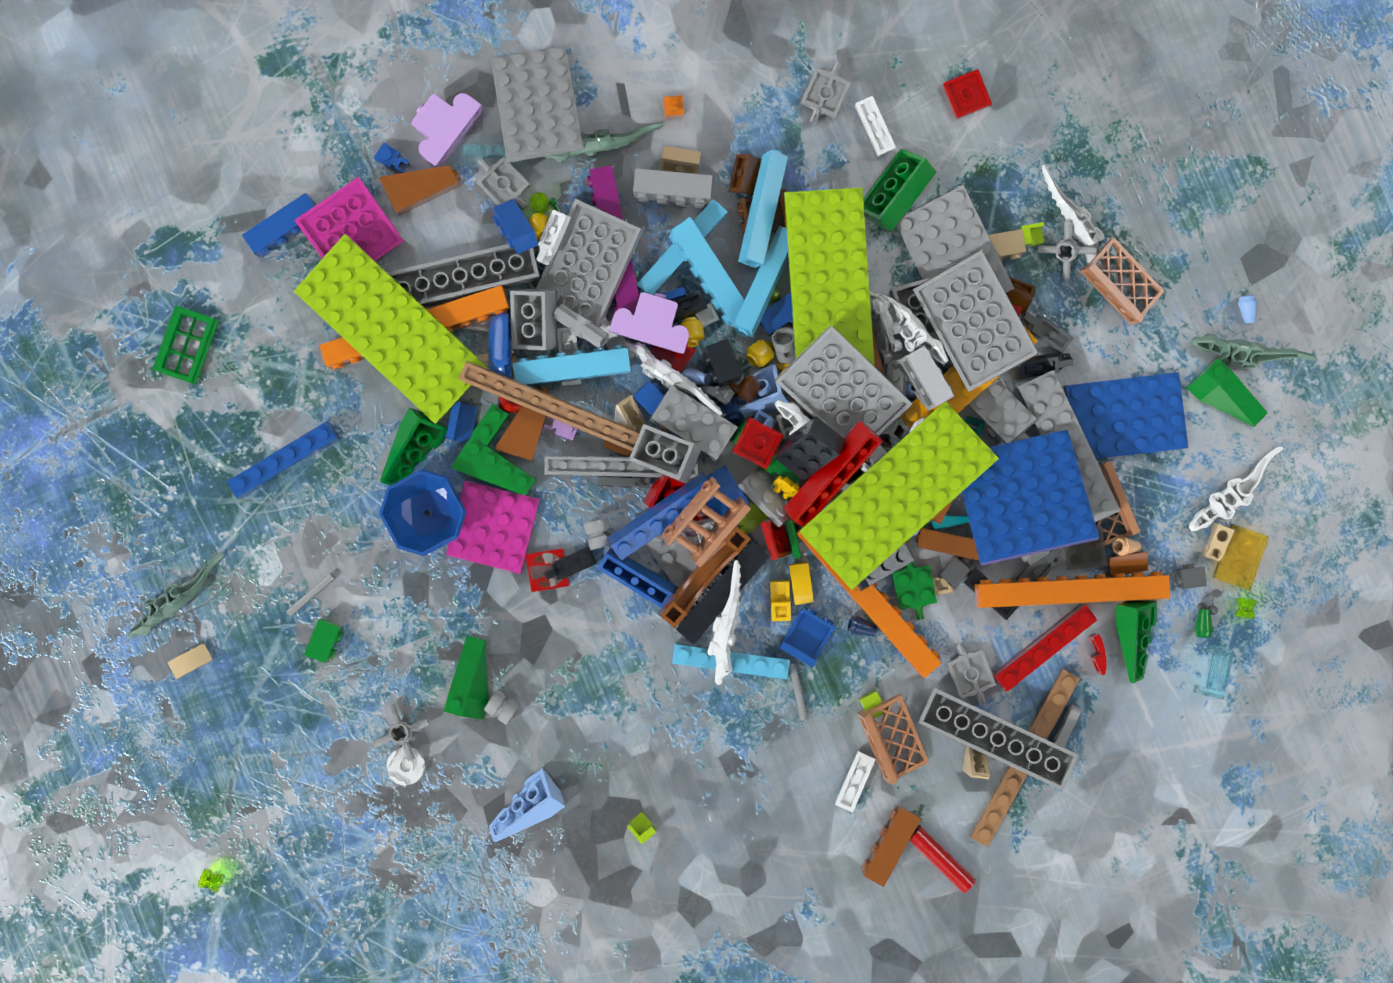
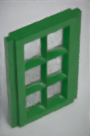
[152,305,219,385]

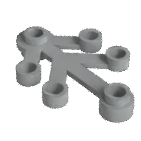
[871,295,902,365]

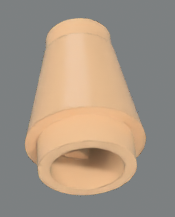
[1112,537,1141,556]

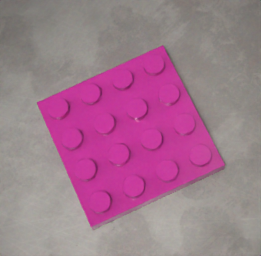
[294,176,404,261]
[446,481,540,574]

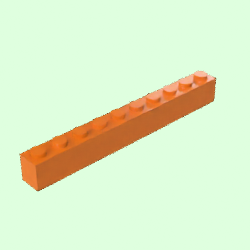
[319,285,511,370]
[796,527,942,679]
[975,571,1170,608]

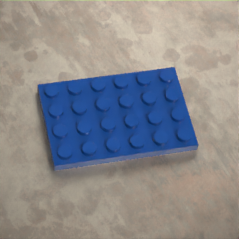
[1064,372,1189,459]

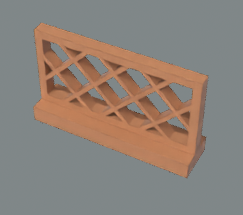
[1080,237,1165,325]
[1092,460,1140,549]
[857,694,929,785]

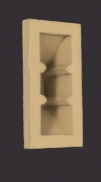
[614,395,647,432]
[962,746,990,779]

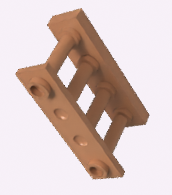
[662,476,751,567]

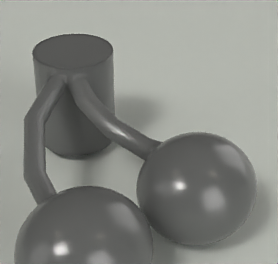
[1197,589,1222,615]

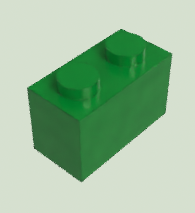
[471,403,511,447]
[304,618,344,663]

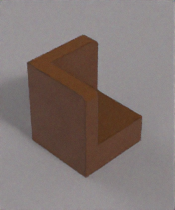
[729,375,762,403]

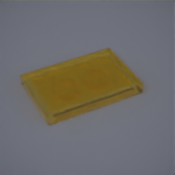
[1212,524,1269,591]

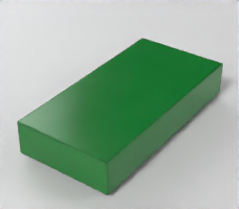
[785,520,801,559]

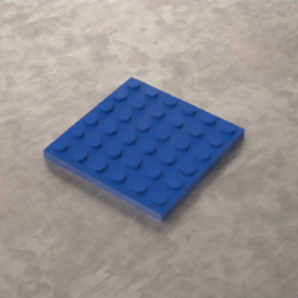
[962,429,1099,566]

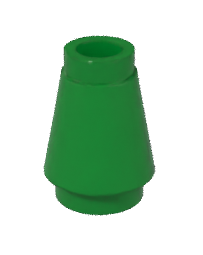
[1194,609,1214,638]

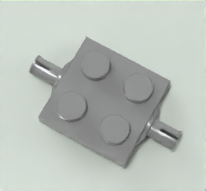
[800,62,851,124]
[476,156,530,210]
[946,642,996,706]

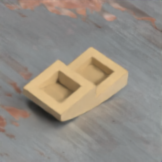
[167,643,213,680]

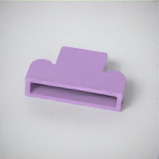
[411,93,484,167]
[609,292,689,354]

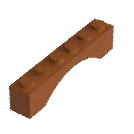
[657,526,751,628]

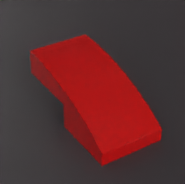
[1088,633,1107,676]

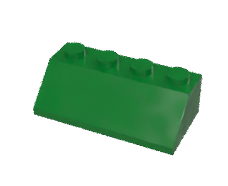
[863,149,937,232]

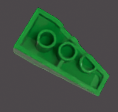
[1186,358,1268,427]
[380,407,448,486]
[1115,601,1157,683]
[443,635,489,720]

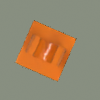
[663,95,684,118]

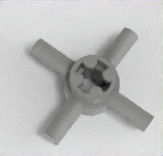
[1038,221,1097,279]
[373,704,430,761]

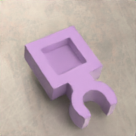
[544,416,578,441]

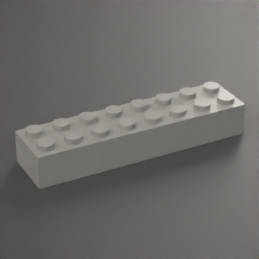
[387,244,541,307]
[1018,370,1120,522]
[918,687,1079,791]

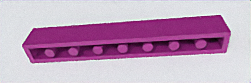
[587,165,639,315]

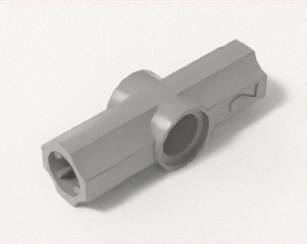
[553,304,609,348]

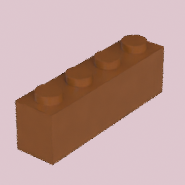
[861,805,921,887]

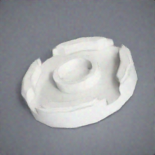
[386,747,426,786]

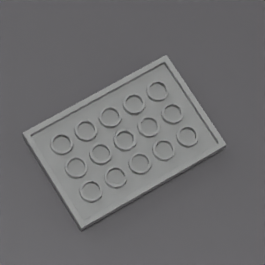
[491,46,584,163]
[896,185,1015,293]
[536,199,643,327]
[913,250,1039,392]
[775,325,912,438]

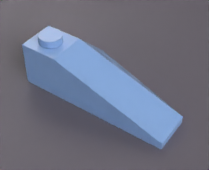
[710,364,790,418]
[489,768,565,842]

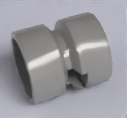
[772,327,795,364]
[583,518,612,550]
[484,690,520,725]

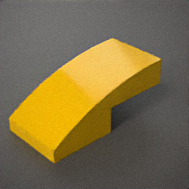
[789,561,814,605]
[770,580,791,621]

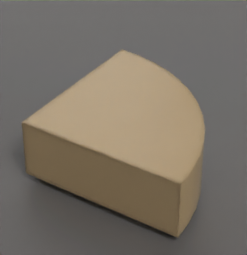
[932,576,953,595]

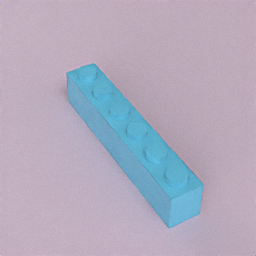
[668,217,745,327]
[512,345,631,386]
[672,643,790,679]

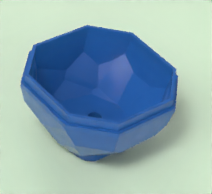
[379,469,467,556]

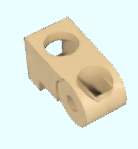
[1203,522,1235,562]

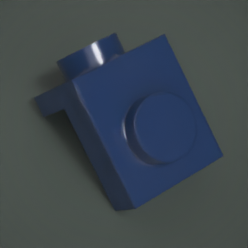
[717,394,745,425]

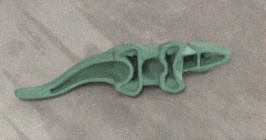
[545,122,664,163]
[1191,334,1317,369]
[128,553,225,639]

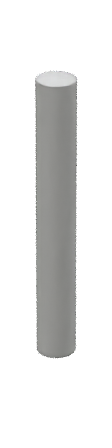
[286,573,335,617]
[789,662,808,720]

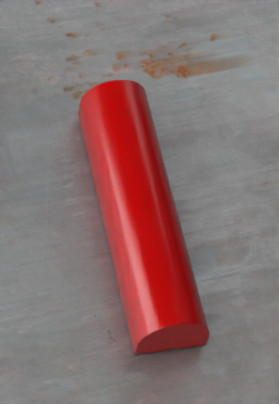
[909,825,976,893]

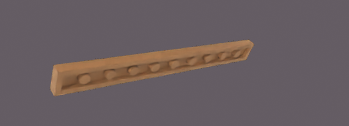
[458,360,640,451]
[970,669,1080,847]

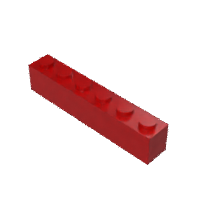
[784,421,882,527]
[992,604,1098,692]

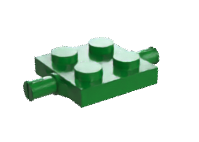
[892,562,937,620]

